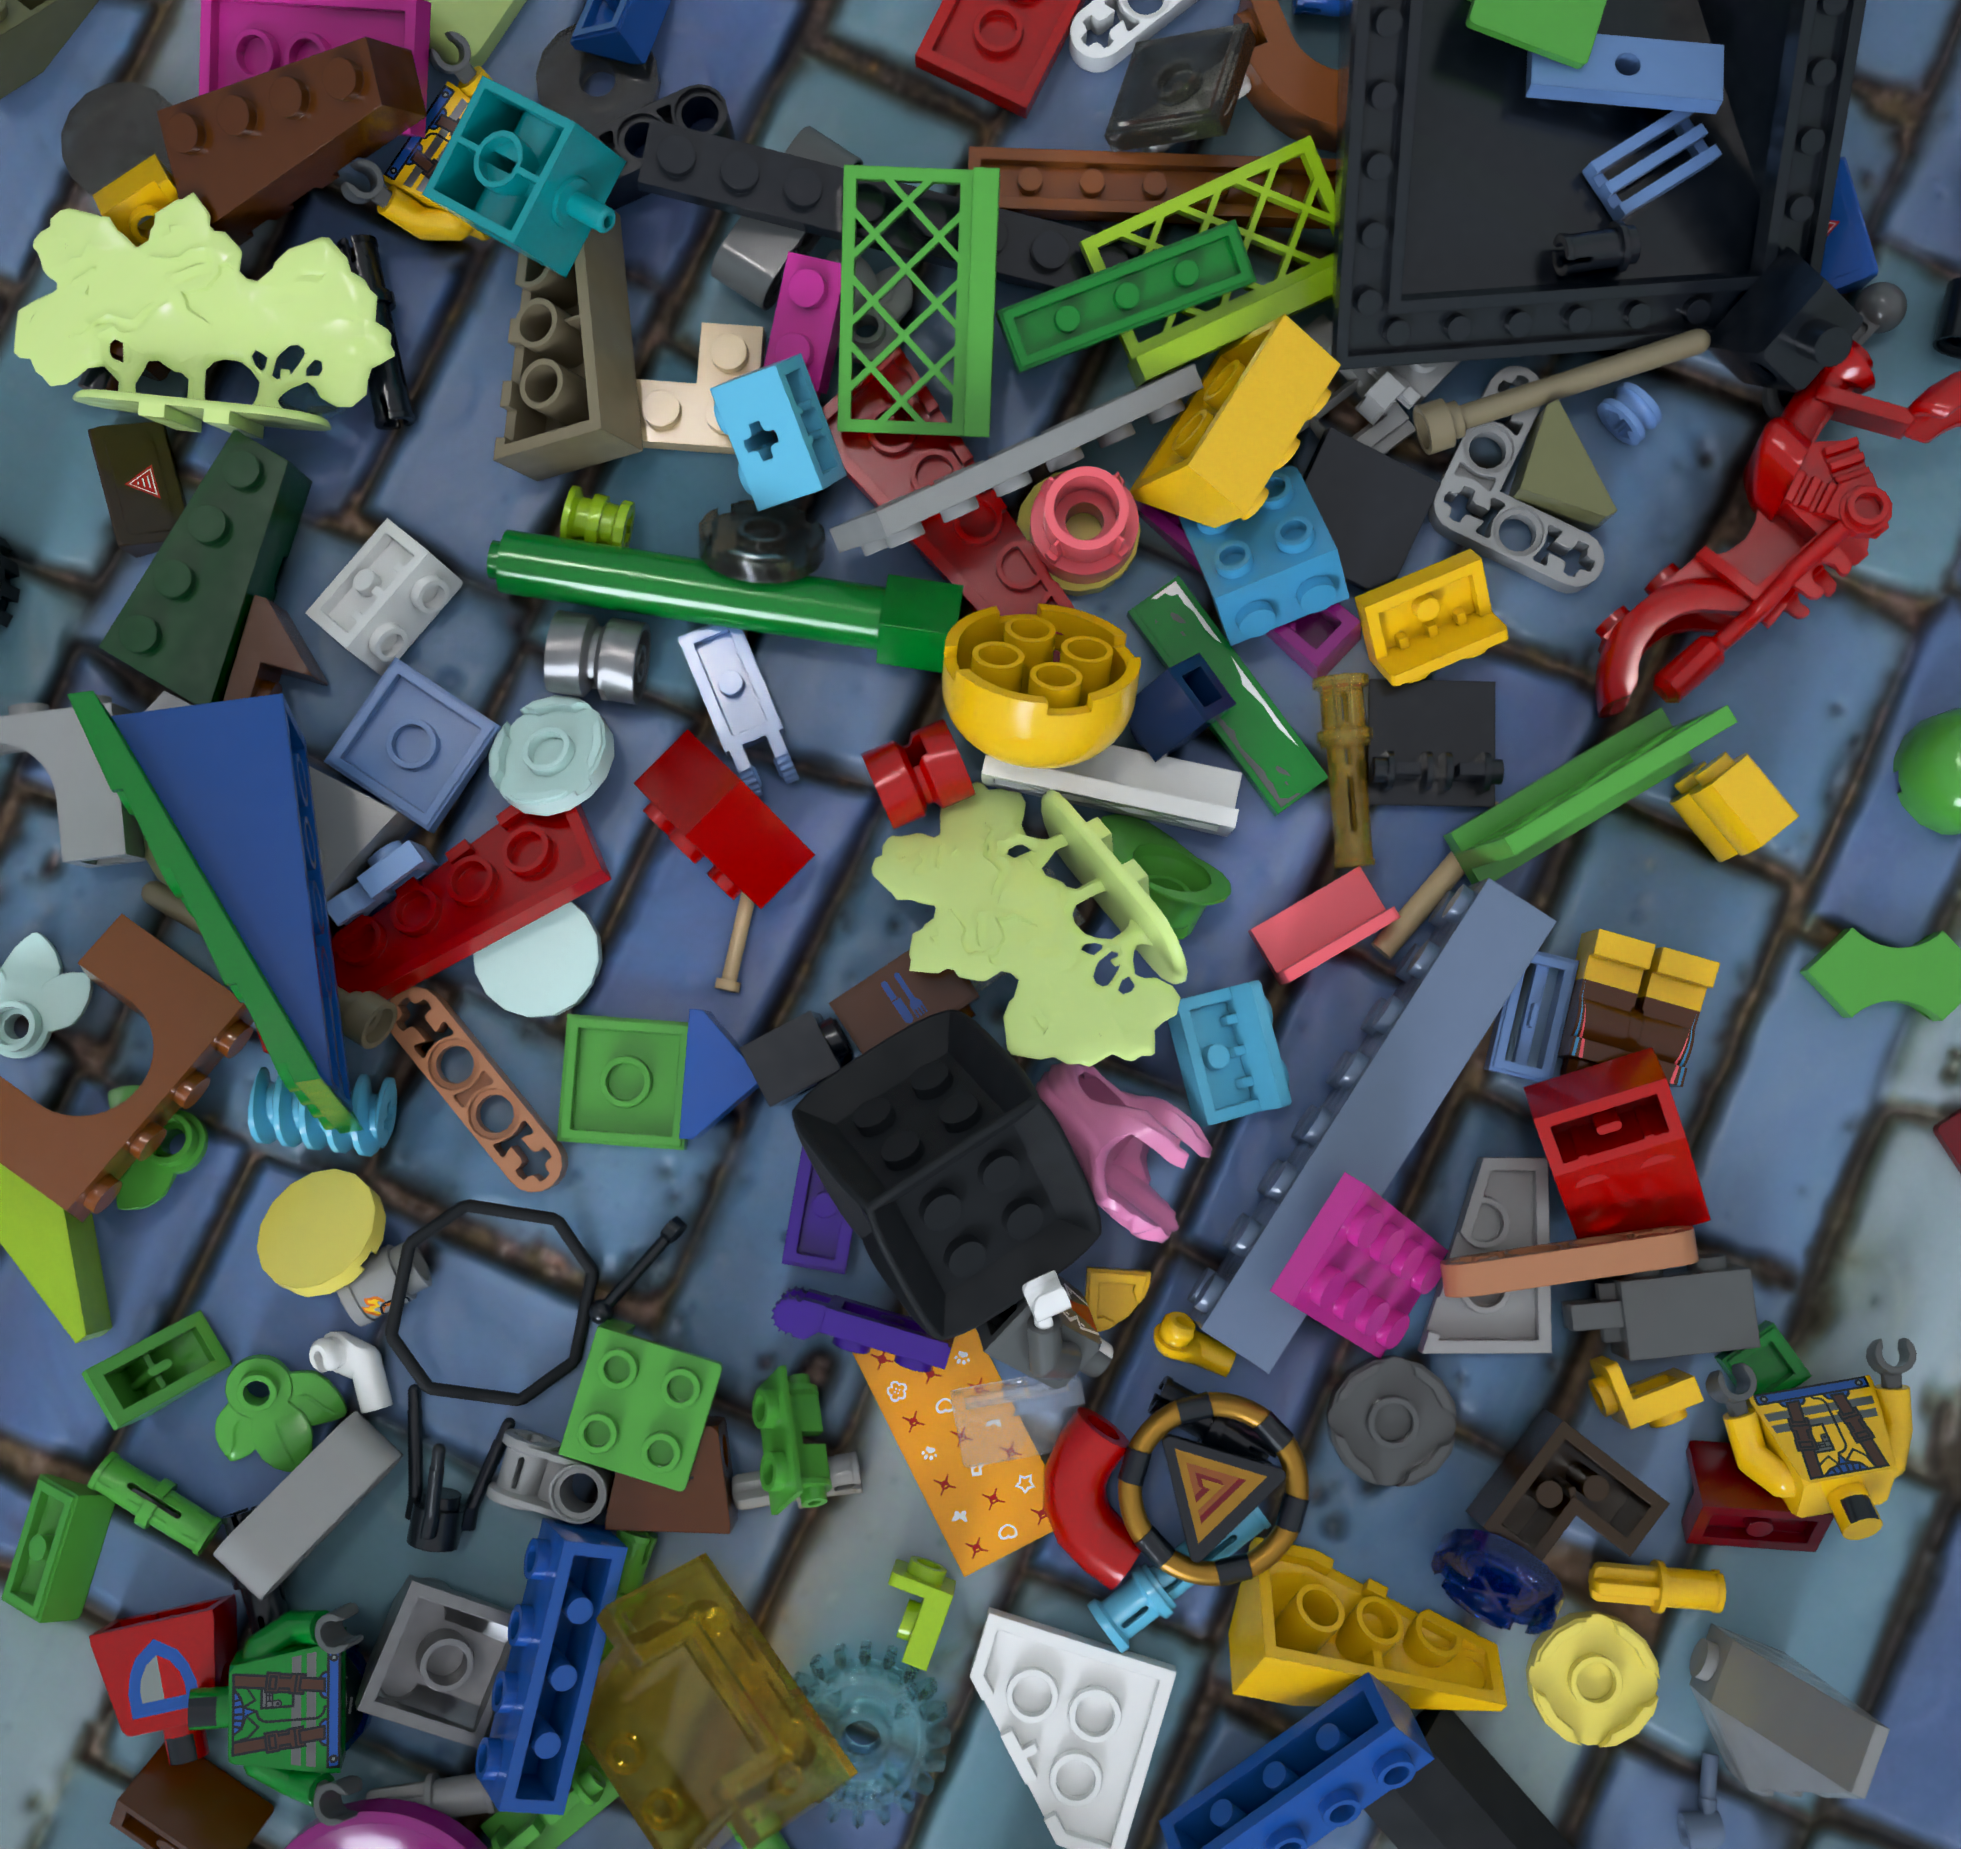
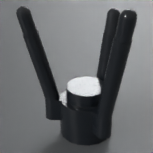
[405,1384,515,1552]

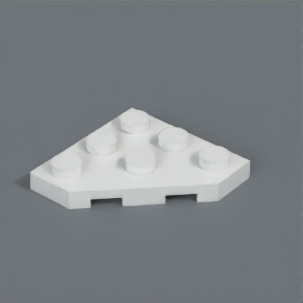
[970,1607,1177,1849]

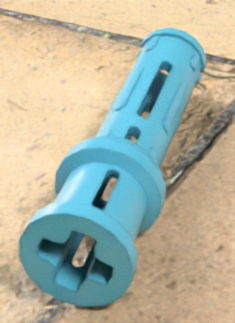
[1087,1506,1272,1654]

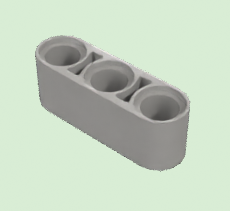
[213,1411,403,1601]

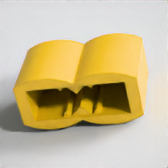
[1669,751,1799,862]

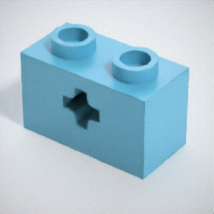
[710,353,847,511]

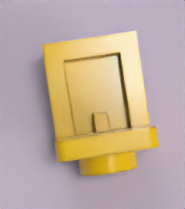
[1588,1355,1704,1430]

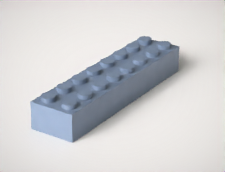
[1187,878,1557,1374]

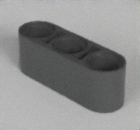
[711,126,863,311]

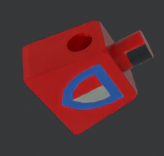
[89,1594,237,1765]

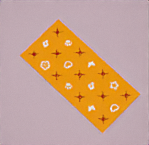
[852,1328,1053,1577]

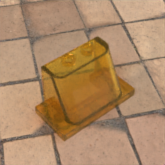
[582,1553,858,1849]

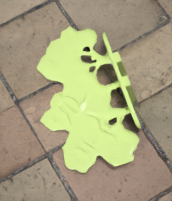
[14,192,395,439]
[871,781,1188,1067]

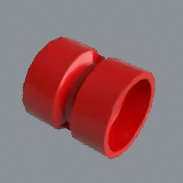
[861,719,975,830]

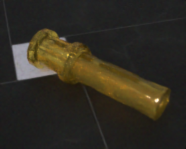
[1312,673,1375,868]

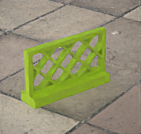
[1078,135,1335,388]

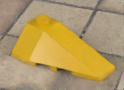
[1228,1537,1507,1711]

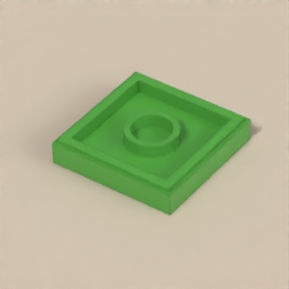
[557,1014,688,1150]

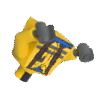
[341,31,493,241]
[1705,1338,1917,1540]

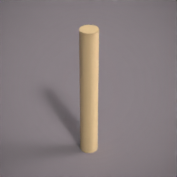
[1371,801,1498,960]

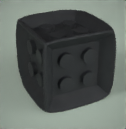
[792,1009,1102,1341]

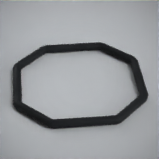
[385,1199,598,1406]

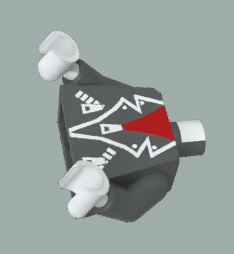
[977,1270,1113,1389]

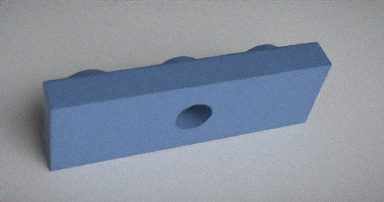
[1525,34,1724,114]

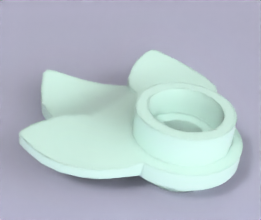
[0,932,93,1058]

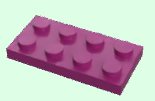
[199,0,431,138]
[1270,1172,1448,1359]

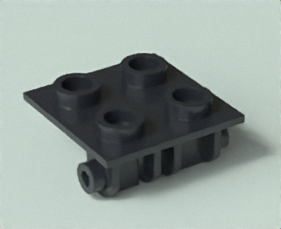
[1367,679,1504,807]

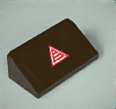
[88,422,187,558]

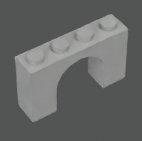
[0,695,147,868]

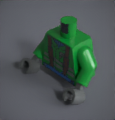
[188,1602,364,1826]

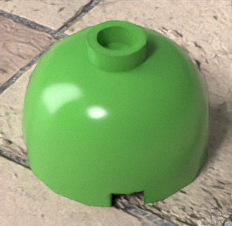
[1893,708,1961,835]

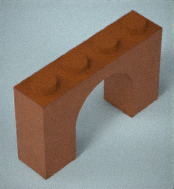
[0,913,254,1222]

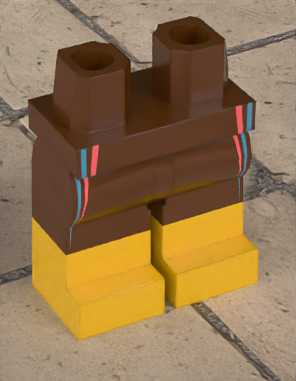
[1557,928,1720,1087]

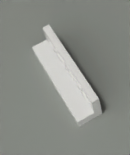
[981,745,1242,837]

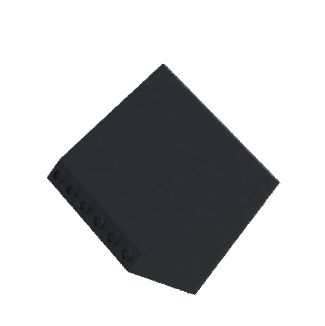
[1331,0,1867,370]

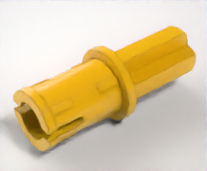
[1588,1559,1726,1614]

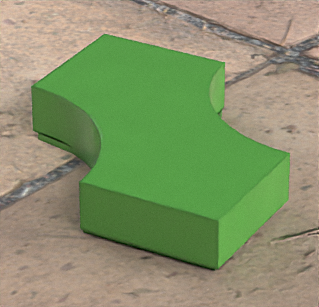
[1799,927,1961,1021]

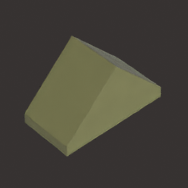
[1508,399,1618,532]

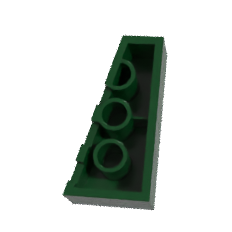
[99,429,312,705]

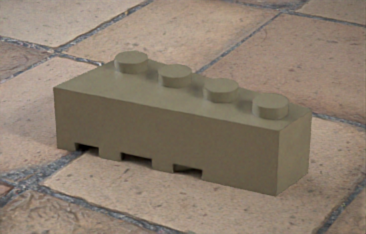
[493,204,643,481]

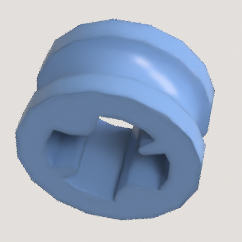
[1597,382,1662,446]

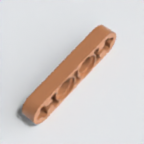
[389,987,568,1192]
[1440,1226,1699,1298]

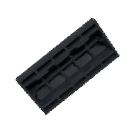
[1364,1709,1574,1849]

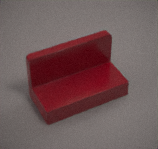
[1681,1440,1834,1552]

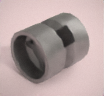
[543,610,651,705]

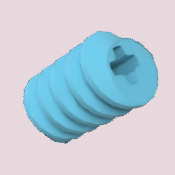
[248,1067,397,1157]

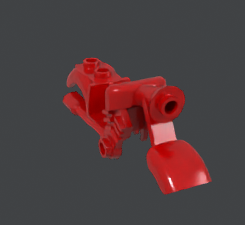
[1595,340,1961,718]

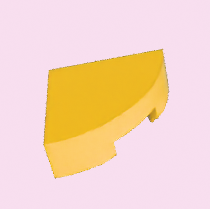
[1084,1266,1151,1332]

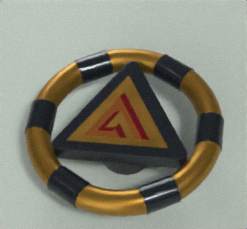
[1118,1391,1309,1587]

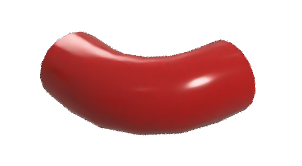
[1043,1407,1141,1590]

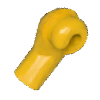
[1153,1312,1236,1378]

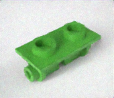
[752,1365,832,1515]
[480,1740,623,1849]

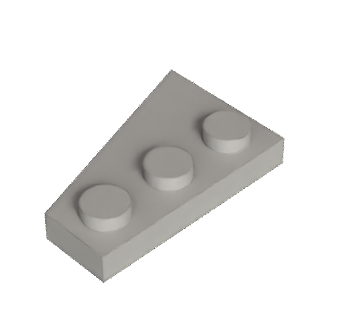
[1417,1157,1552,1354]

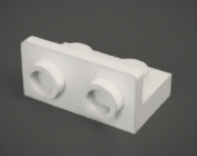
[305,518,463,676]

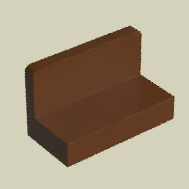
[109,1742,274,1849]

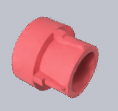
[1030,466,1139,584]

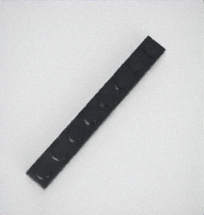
[638,119,1144,292]

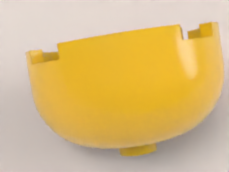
[942,603,1141,769]

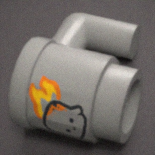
[337,1223,432,1327]

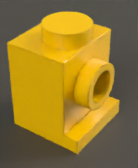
[92,154,179,247]

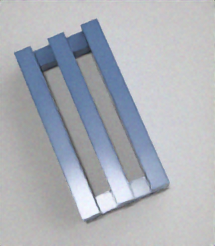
[1581,111,1722,221]
[1484,951,1579,1083]

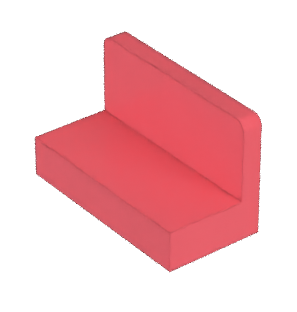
[1248,866,1401,985]

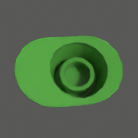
[1100,814,1231,939]

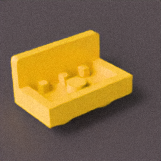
[1354,548,1509,686]

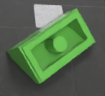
[1,1474,115,1623]

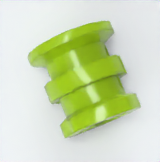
[560,485,635,547]

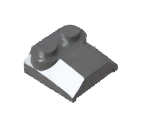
[355,1575,512,1748]

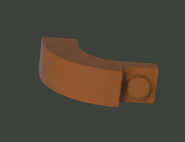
[1233,0,1338,153]

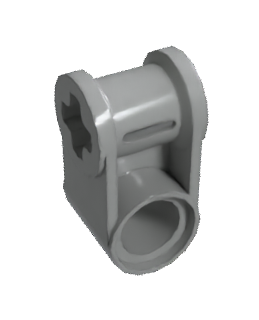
[486,1429,615,1524]

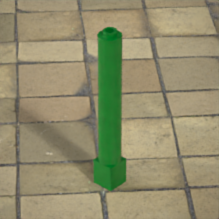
[487,529,964,673]

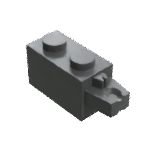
[1561,1253,1761,1361]

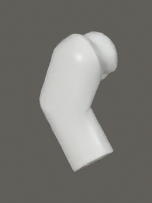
[309,1331,393,1414]

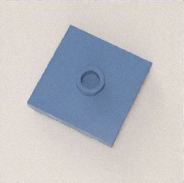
[324,657,502,833]

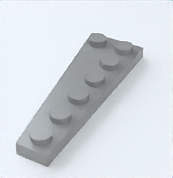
[829,364,1204,556]

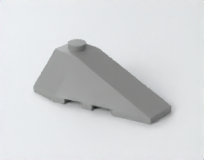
[1689,1623,1890,1799]

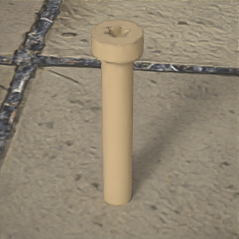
[714,892,755,993]

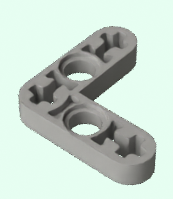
[1428,365,1605,594]

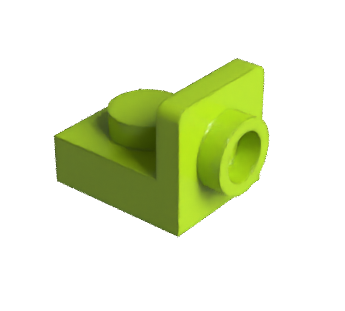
[888,1556,956,1671]

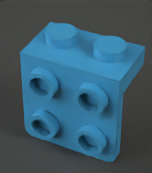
[1179,466,1350,646]

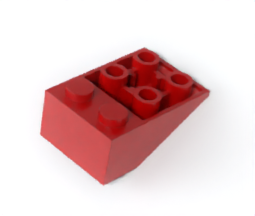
[1523,1047,1711,1239]

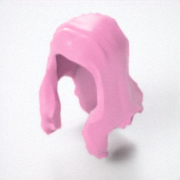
[1035,1062,1212,1243]

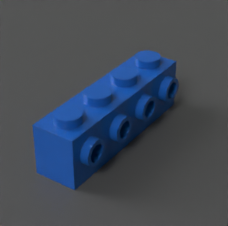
[475,1518,628,1815]
[1159,1672,1435,1849]

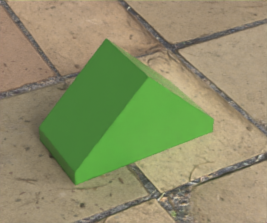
[81,1310,233,1431]

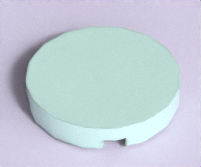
[489,695,615,816]
[473,901,603,1018]

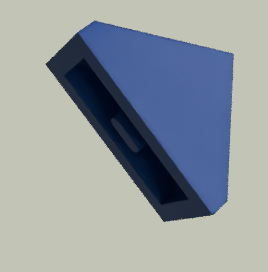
[679,1009,759,1139]

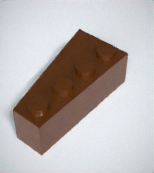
[157,37,427,246]

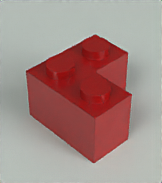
[634,729,815,909]

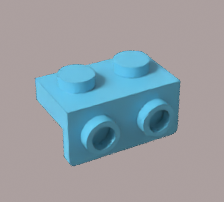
[1168,980,1292,1127]

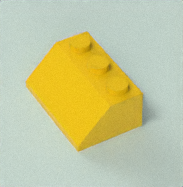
[1129,314,1341,528]

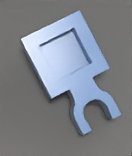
[327,840,440,926]

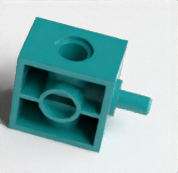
[422,76,627,278]

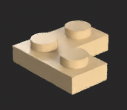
[636,322,766,455]

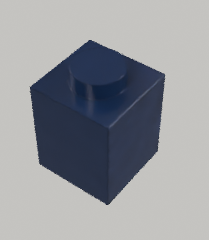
[1128,653,1236,762]

